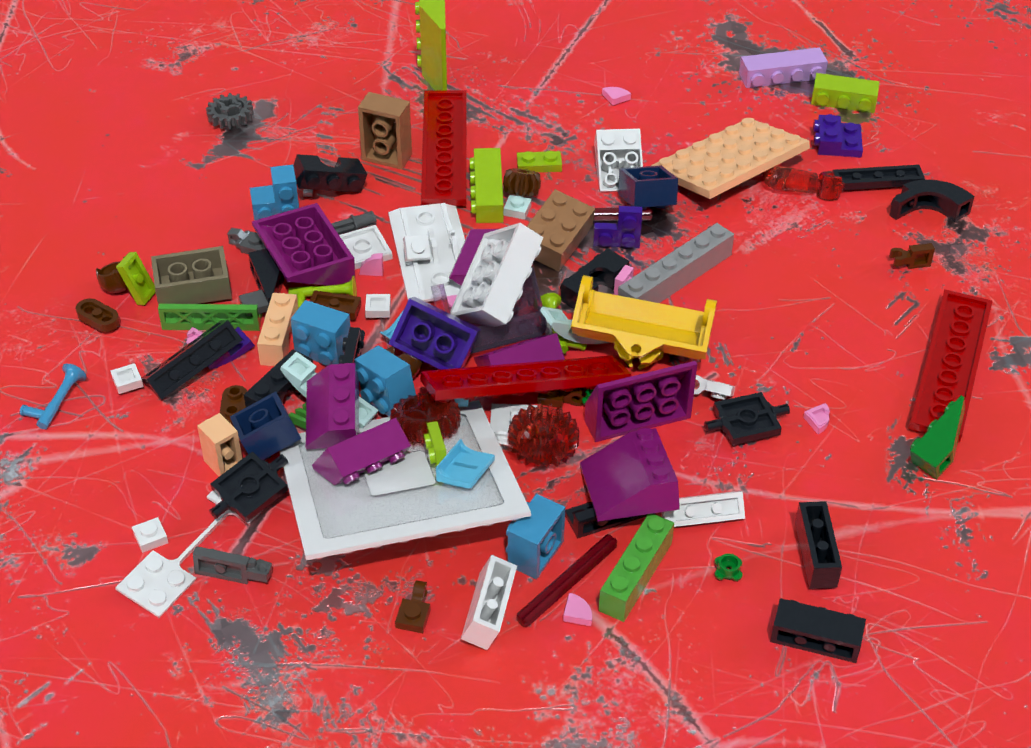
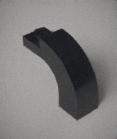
[890,180,975,222]

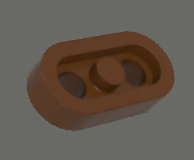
[76,298,120,332]
[220,385,247,427]

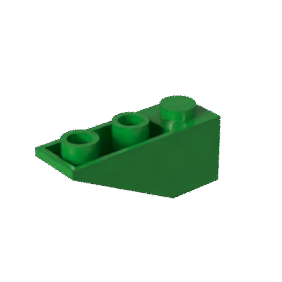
[910,395,965,480]

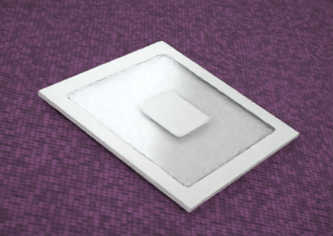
[279,400,531,561]

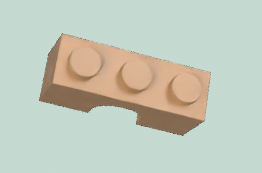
[257,293,298,366]

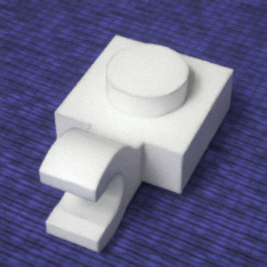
[694,375,735,400]

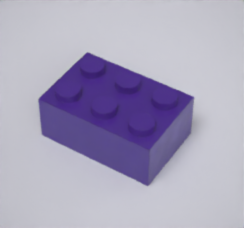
[388,297,482,370]

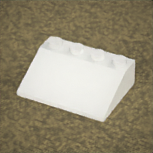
[449,223,544,327]

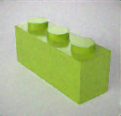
[811,73,880,113]

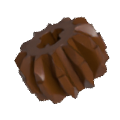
[503,168,541,197]

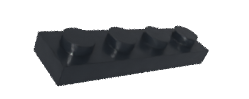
[831,164,925,191]

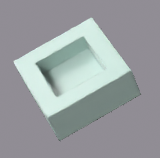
[503,195,531,220]

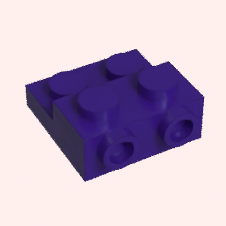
[813,114,863,158]

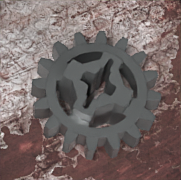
[206,93,254,130]

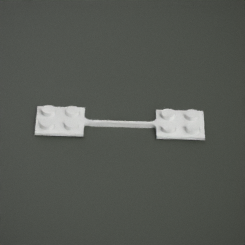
[115,490,263,618]

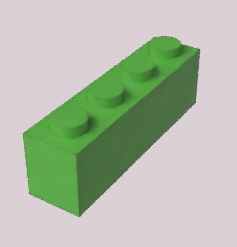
[599,514,674,622]

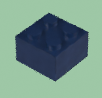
[618,165,678,210]
[230,392,301,461]

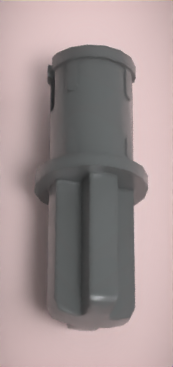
[331,211,377,235]

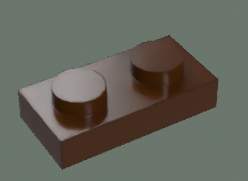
[310,290,361,320]

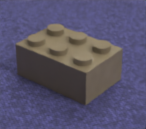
[151,246,232,306]

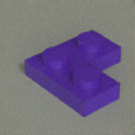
[593,206,642,248]

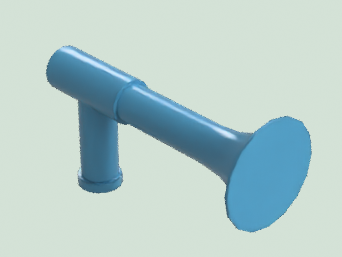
[20,363,87,429]

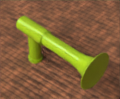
[289,276,357,308]
[537,293,587,353]

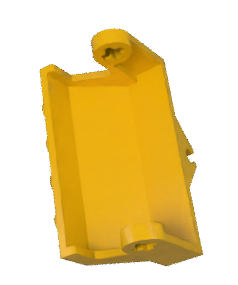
[571,275,717,370]

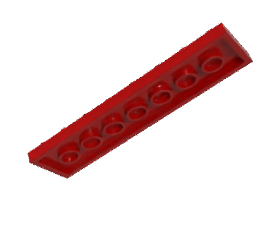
[421,90,467,206]
[909,289,993,442]
[420,355,631,402]

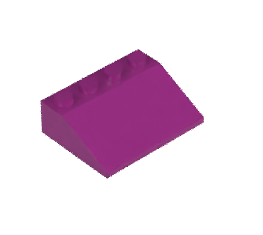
[252,203,355,286]
[584,361,697,442]
[580,428,680,521]

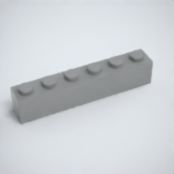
[618,223,734,303]

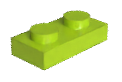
[517,151,562,173]
[116,252,156,305]
[423,421,447,467]

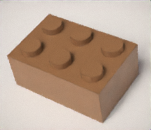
[358,92,412,170]
[526,189,595,272]

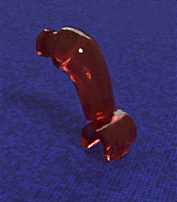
[761,165,845,201]

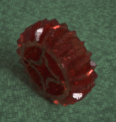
[390,392,461,446]
[508,402,580,469]

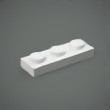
[662,491,745,527]

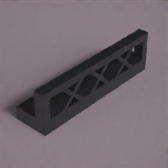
[141,320,242,400]
[565,502,656,539]

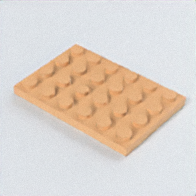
[651,118,810,199]

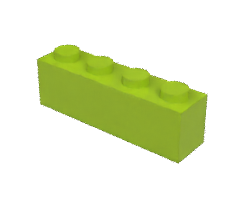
[470,148,504,223]

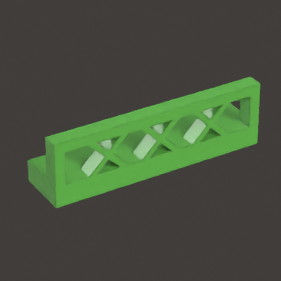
[158,304,262,331]

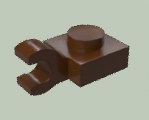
[889,243,935,269]
[537,387,584,408]
[395,580,431,633]

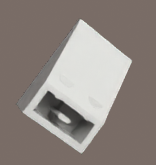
[594,129,643,193]

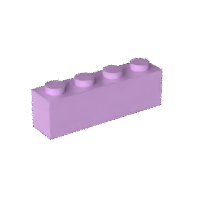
[739,47,828,88]

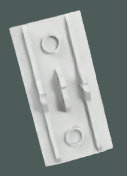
[388,203,465,302]

